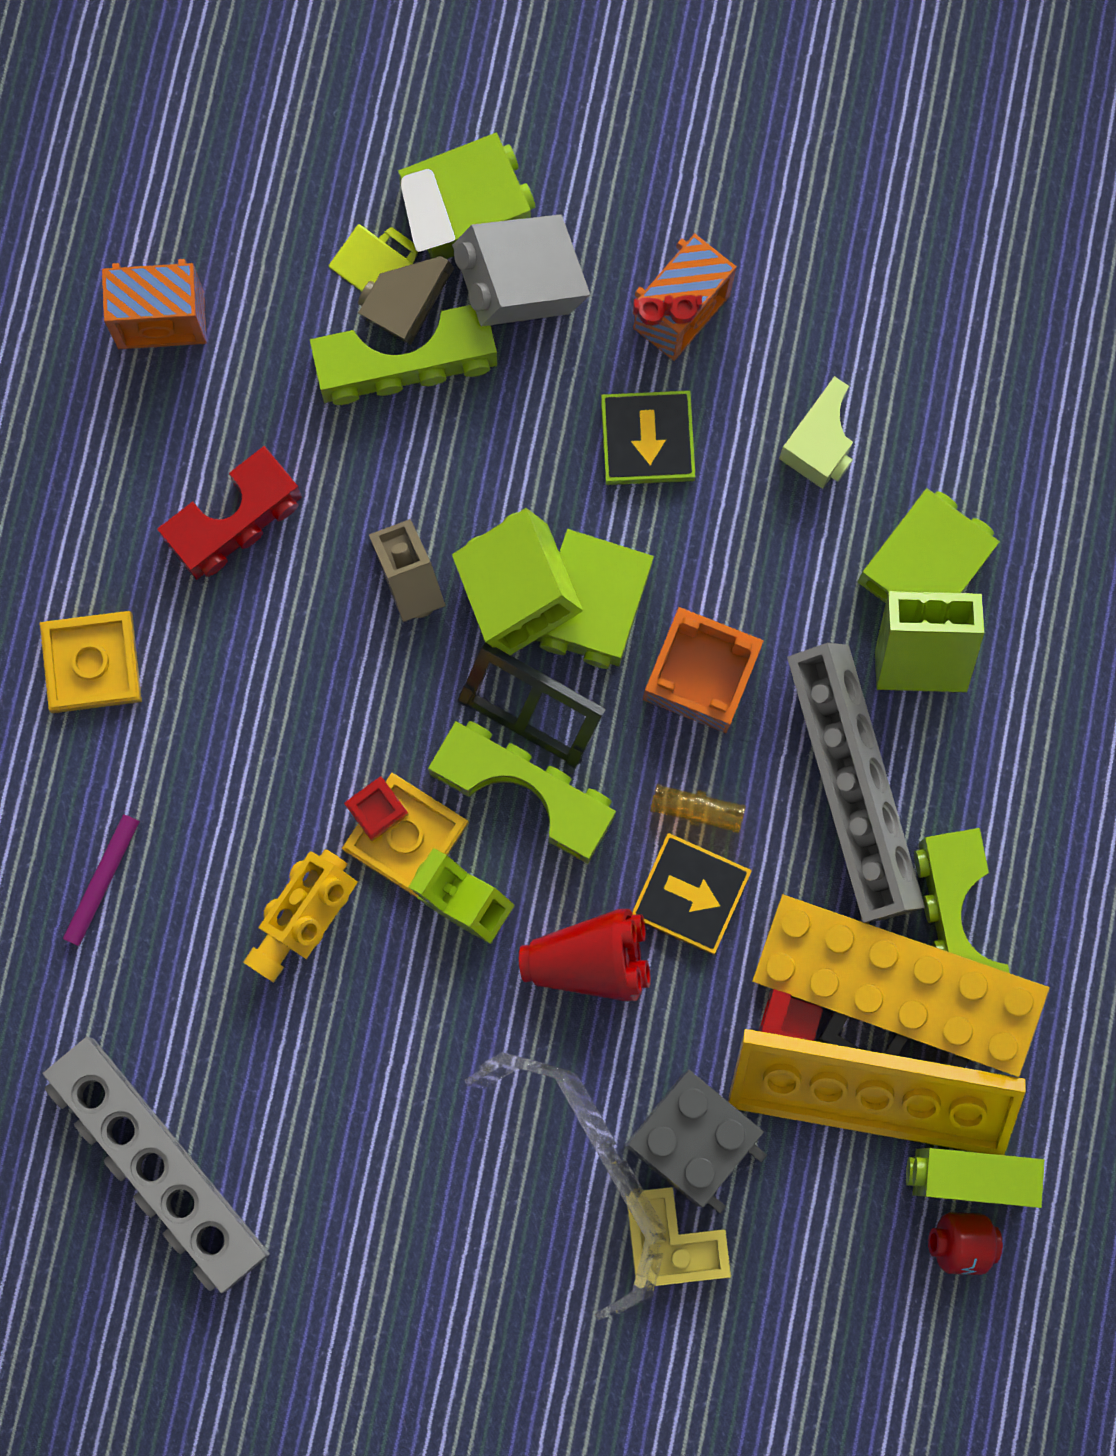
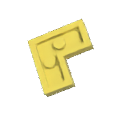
[626,1187,731,1288]

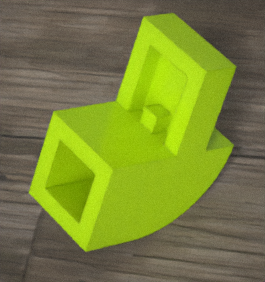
[408,848,515,944]

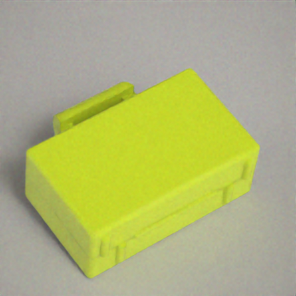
[329,224,418,292]

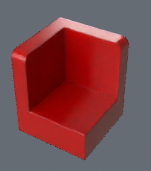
[758,989,823,1041]

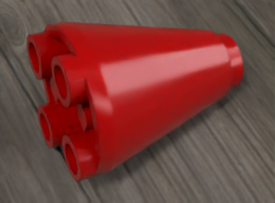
[519,908,651,1002]

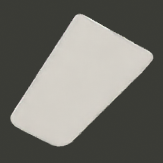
[401,169,455,252]

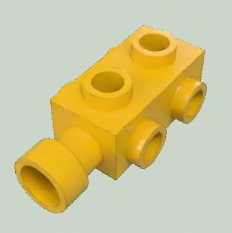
[243,849,358,983]

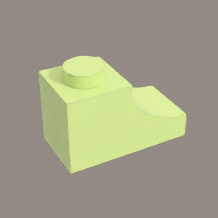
[779,376,853,489]

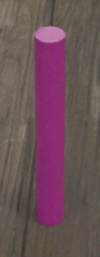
[62,814,140,946]

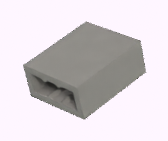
[452,214,590,326]

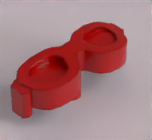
[633,295,702,326]

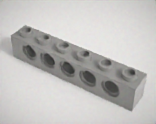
[787,642,925,923]
[42,1037,270,1294]

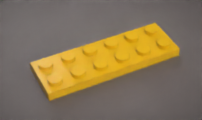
[752,894,1050,1077]
[728,1029,1026,1155]

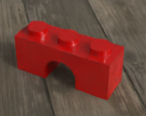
[157,446,302,580]

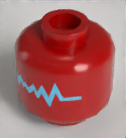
[928,1212,1003,1275]

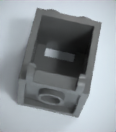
[624,1070,767,1214]

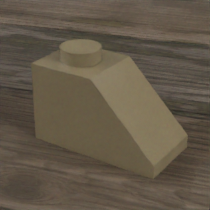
[358,256,454,345]
[369,519,446,622]

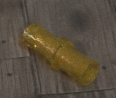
[650,783,746,834]

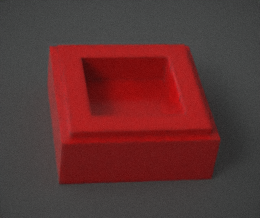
[344,776,409,842]

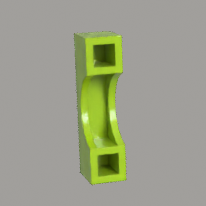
[309,305,497,405]
[428,721,616,864]
[914,828,1010,973]

